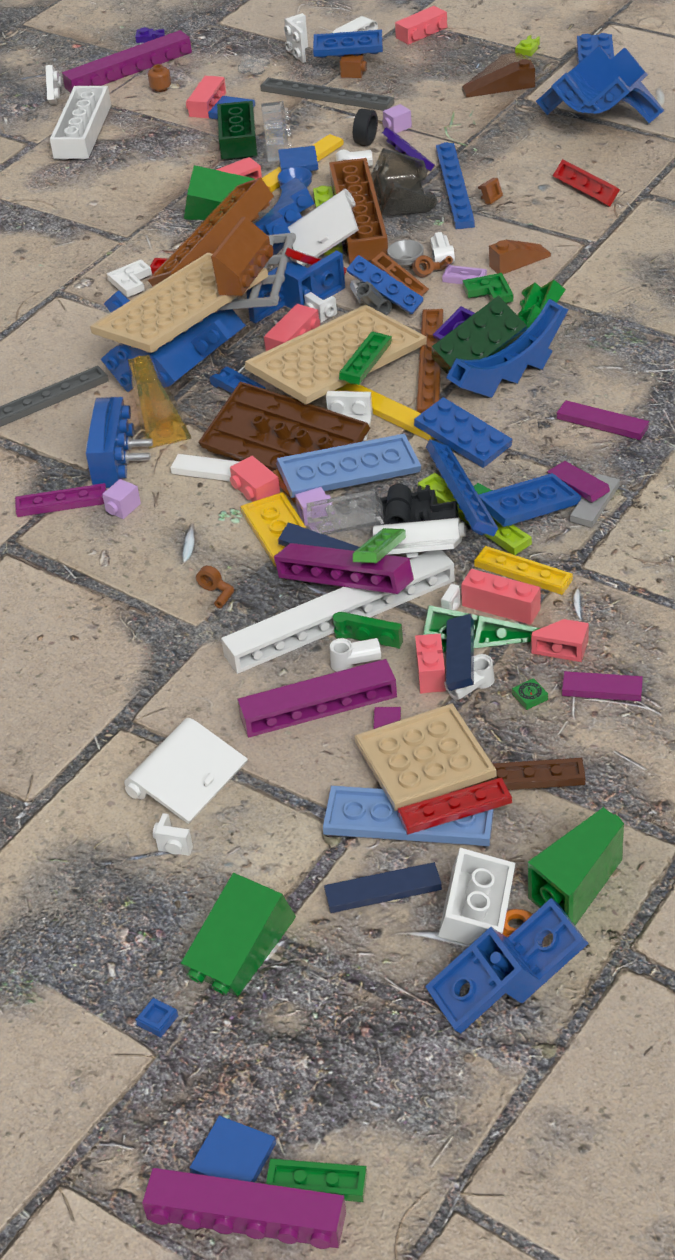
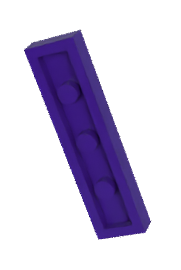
[382,127,435,171]

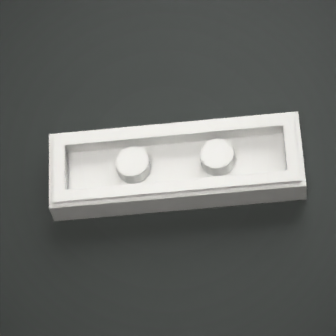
[171,454,239,481]

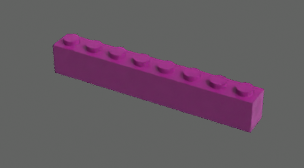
[62,30,192,93]

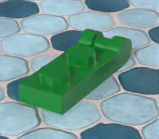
[333,612,403,649]

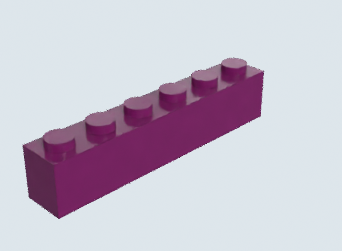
[274,543,414,594]
[237,659,397,738]
[142,1168,346,1249]

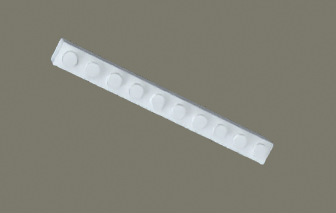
[221,550,455,674]

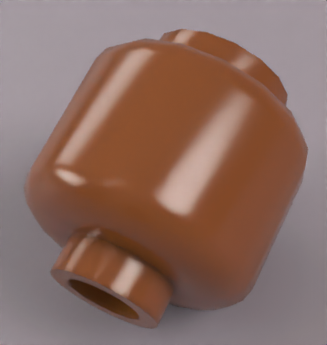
[148,64,171,92]

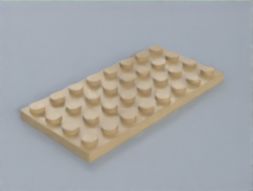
[90,253,268,353]
[245,305,427,404]

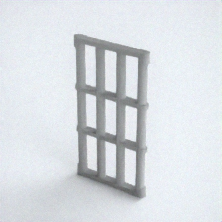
[218,233,296,310]

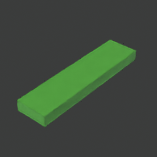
[353,528,406,563]

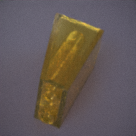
[128,355,191,449]

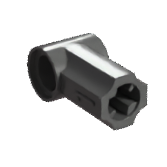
[356,281,392,316]

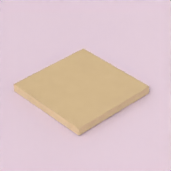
[355,704,497,811]

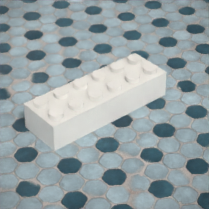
[50,86,111,160]

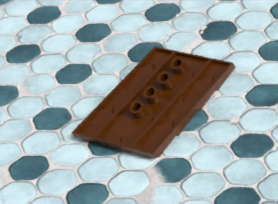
[198,381,371,492]

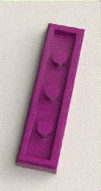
[557,400,649,440]
[15,483,107,517]

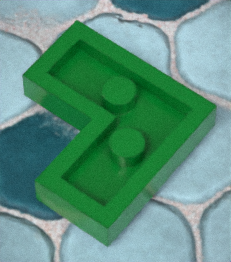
[462,273,514,303]

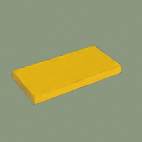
[240,492,306,567]

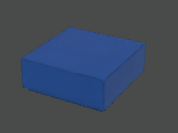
[135,998,178,1038]

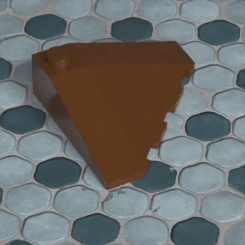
[462,52,535,98]

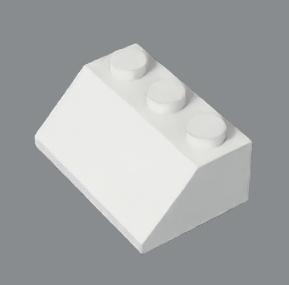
[438,848,516,944]

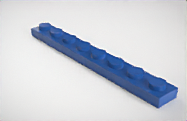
[436,142,475,229]
[426,439,498,536]

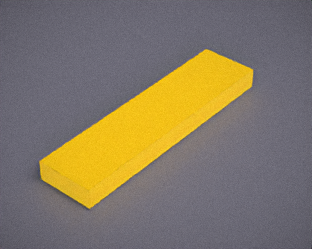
[474,546,573,595]

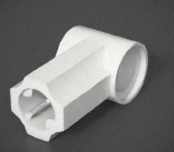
[335,149,373,168]
[430,232,455,264]
[330,638,381,672]
[444,654,495,701]

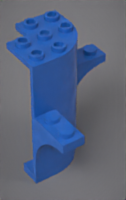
[536,46,664,123]
[101,290,246,400]

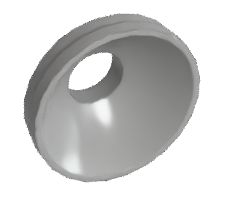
[387,240,424,269]

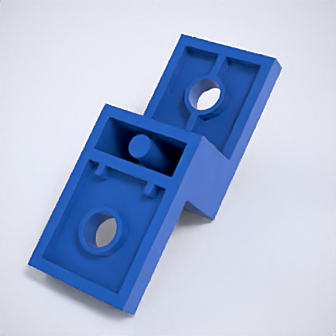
[246,251,345,324]
[425,898,589,1034]

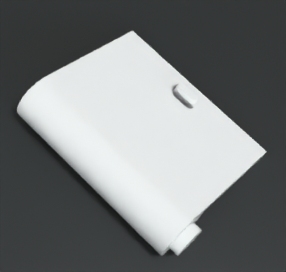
[288,189,359,266]
[373,518,466,558]
[124,718,248,824]

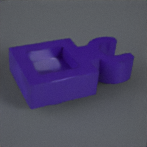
[135,27,165,43]

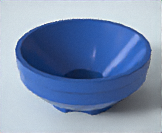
[278,167,312,187]

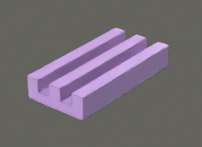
[442,265,487,284]

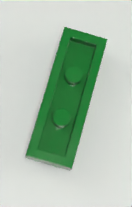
[266,1159,367,1202]

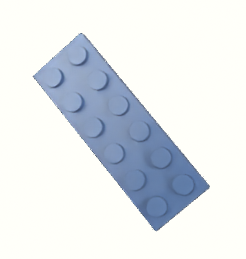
[276,434,421,498]
[323,786,494,846]

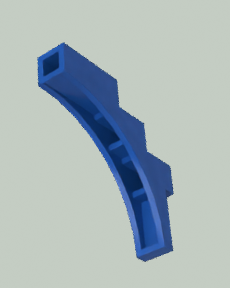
[255,177,315,235]
[446,299,569,398]

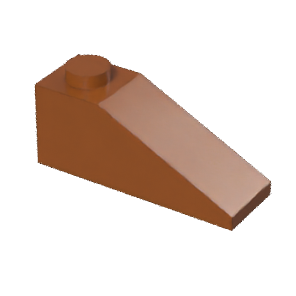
[340,53,367,78]
[489,239,551,274]
[370,251,429,296]

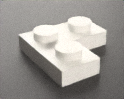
[46,65,62,105]
[107,260,152,297]

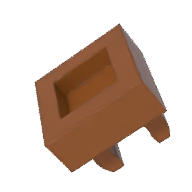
[478,178,503,204]

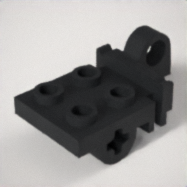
[374,484,459,526]

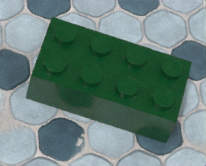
[217,100,258,160]
[432,295,527,388]

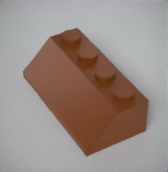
[211,217,273,296]

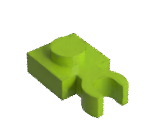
[515,35,540,56]

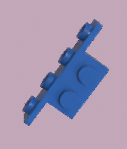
[347,255,424,314]

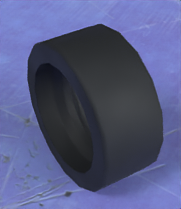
[352,108,378,146]

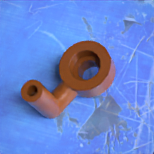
[412,255,453,277]
[196,565,234,609]

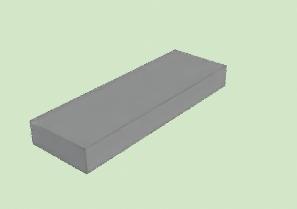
[570,474,620,528]

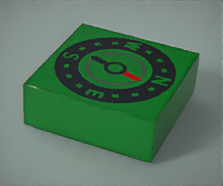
[512,678,548,710]

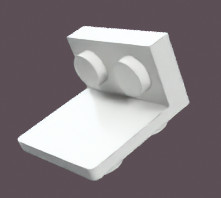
[284,13,308,63]
[326,391,373,441]

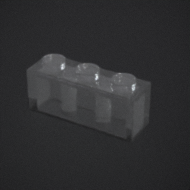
[261,101,292,163]
[307,489,384,535]

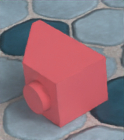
[531,619,589,662]

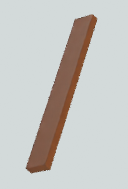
[417,309,444,414]

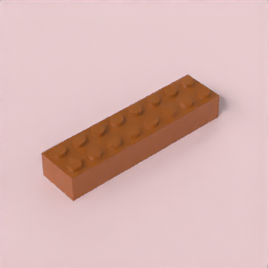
[329,158,388,263]
[148,177,274,287]

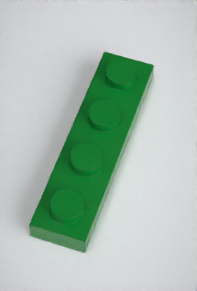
[339,331,392,385]

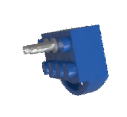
[86,397,153,488]

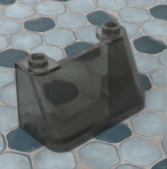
[371,148,437,218]

